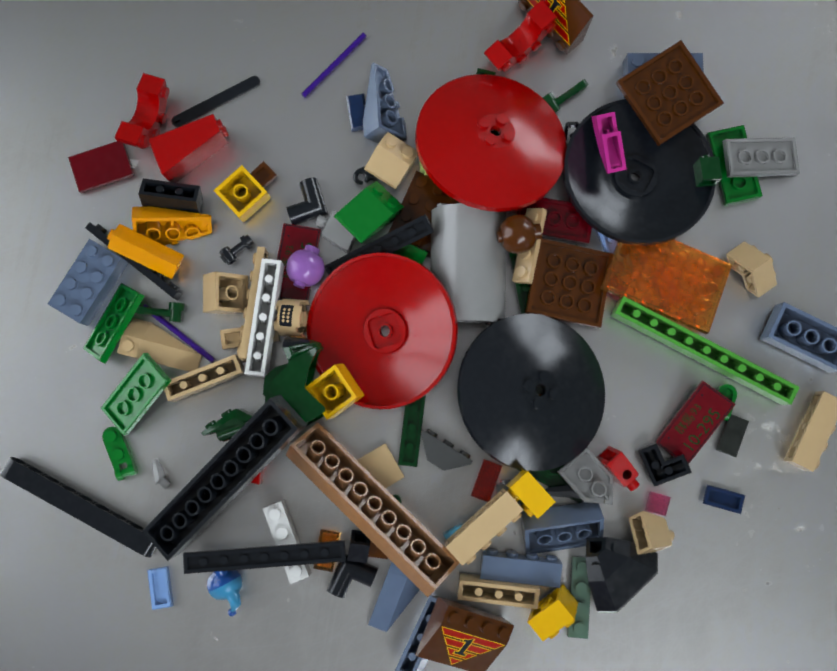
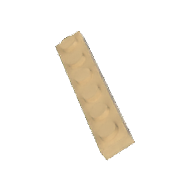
[237,246,269,362]

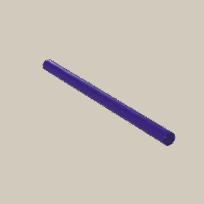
[301,33,367,98]
[143,304,216,363]

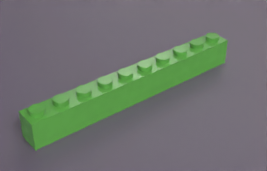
[610,296,800,405]

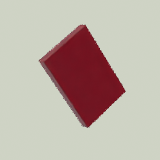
[68,141,135,194]

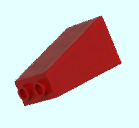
[148,114,229,183]

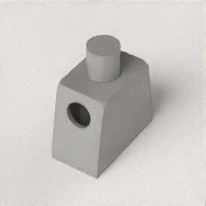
[315,211,356,254]

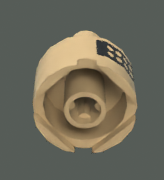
[273,299,310,338]

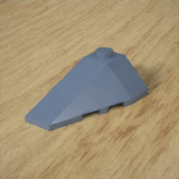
[363,63,407,143]
[368,561,420,632]

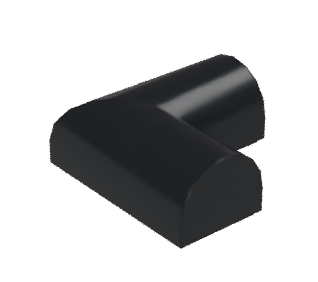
[286,177,328,225]
[638,443,692,487]
[327,554,378,598]

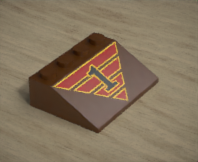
[518,0,594,55]
[415,597,514,671]

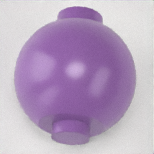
[286,245,325,289]

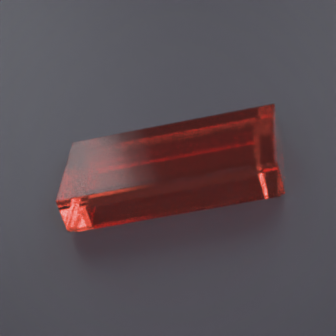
[471,459,502,502]

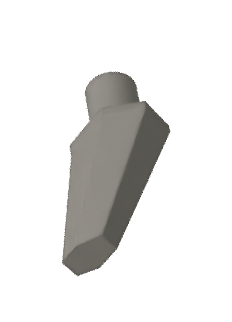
[152,458,171,489]

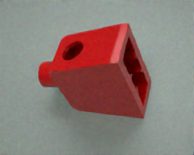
[597,446,640,491]

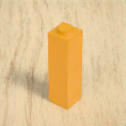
[107,224,184,279]

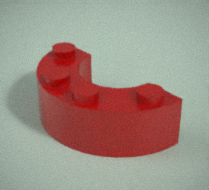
[484,0,557,73]
[114,73,170,149]

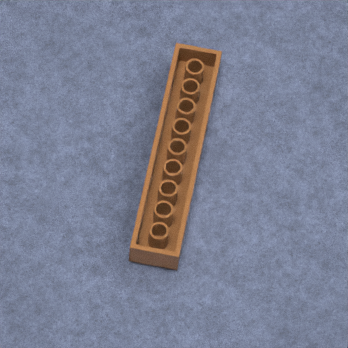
[286,422,459,597]

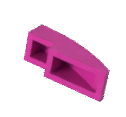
[592,112,627,174]

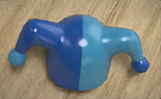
[207,570,243,616]

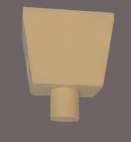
[629,511,675,555]

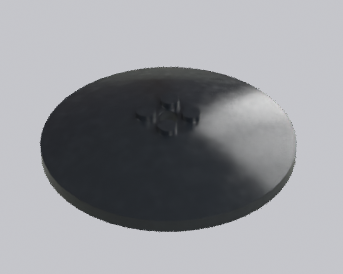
[563,99,716,246]
[457,313,605,471]

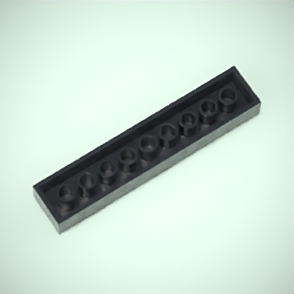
[142,395,308,561]

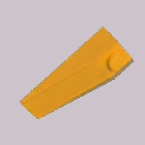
[132,206,212,246]

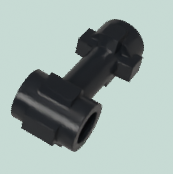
[219,234,255,265]

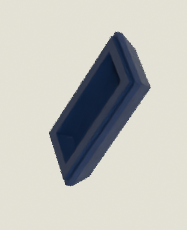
[346,93,366,132]
[703,485,745,514]

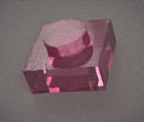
[645,491,671,516]

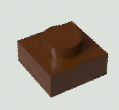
[250,161,278,189]

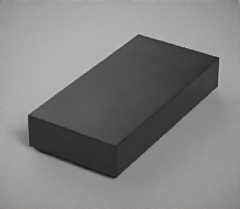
[716,414,749,457]

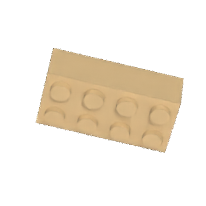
[444,488,523,566]

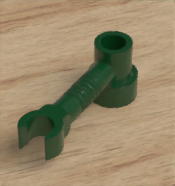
[543,79,589,113]
[135,302,185,322]

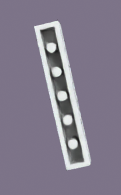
[244,258,285,378]

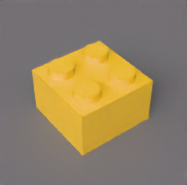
[213,165,271,223]
[305,363,365,420]
[506,470,556,519]
[527,584,578,641]

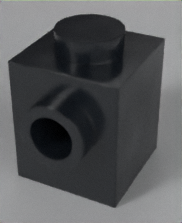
[347,530,370,563]

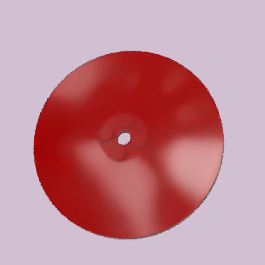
[415,74,567,212]
[307,253,458,409]

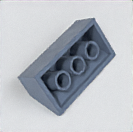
[521,502,604,554]

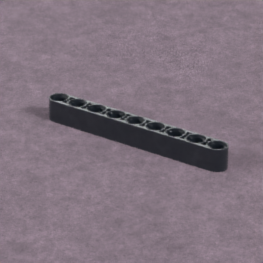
[0,457,156,558]

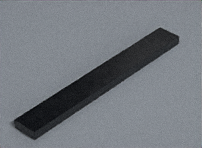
[183,540,346,574]

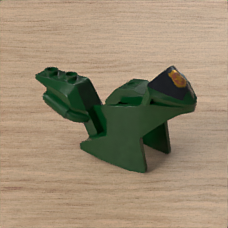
[201,336,326,442]

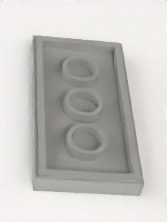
[722,138,800,178]

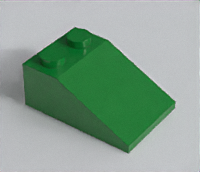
[334,181,404,244]

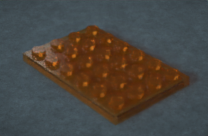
[600,239,732,334]

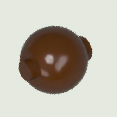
[496,215,542,254]

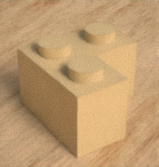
[726,241,777,298]

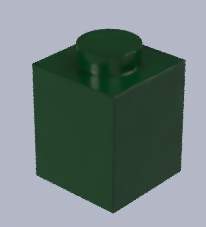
[693,155,722,187]

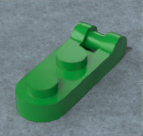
[102,427,138,481]

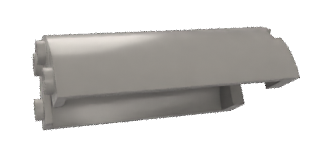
[430,203,506,326]

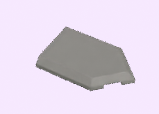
[557,447,614,505]

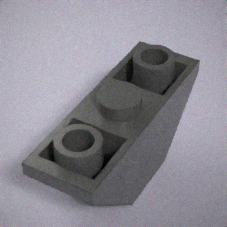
[421,429,473,471]

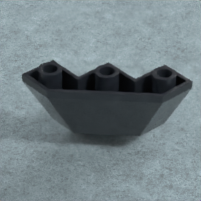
[586,537,658,613]

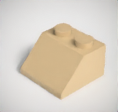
[364,132,418,190]
[203,272,248,314]

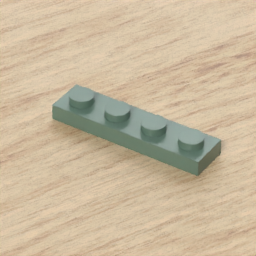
[567,556,591,639]

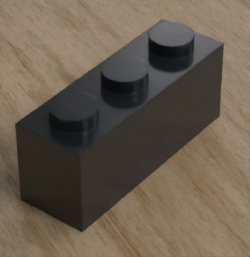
[138,178,203,213]

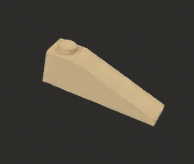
[117,318,202,372]

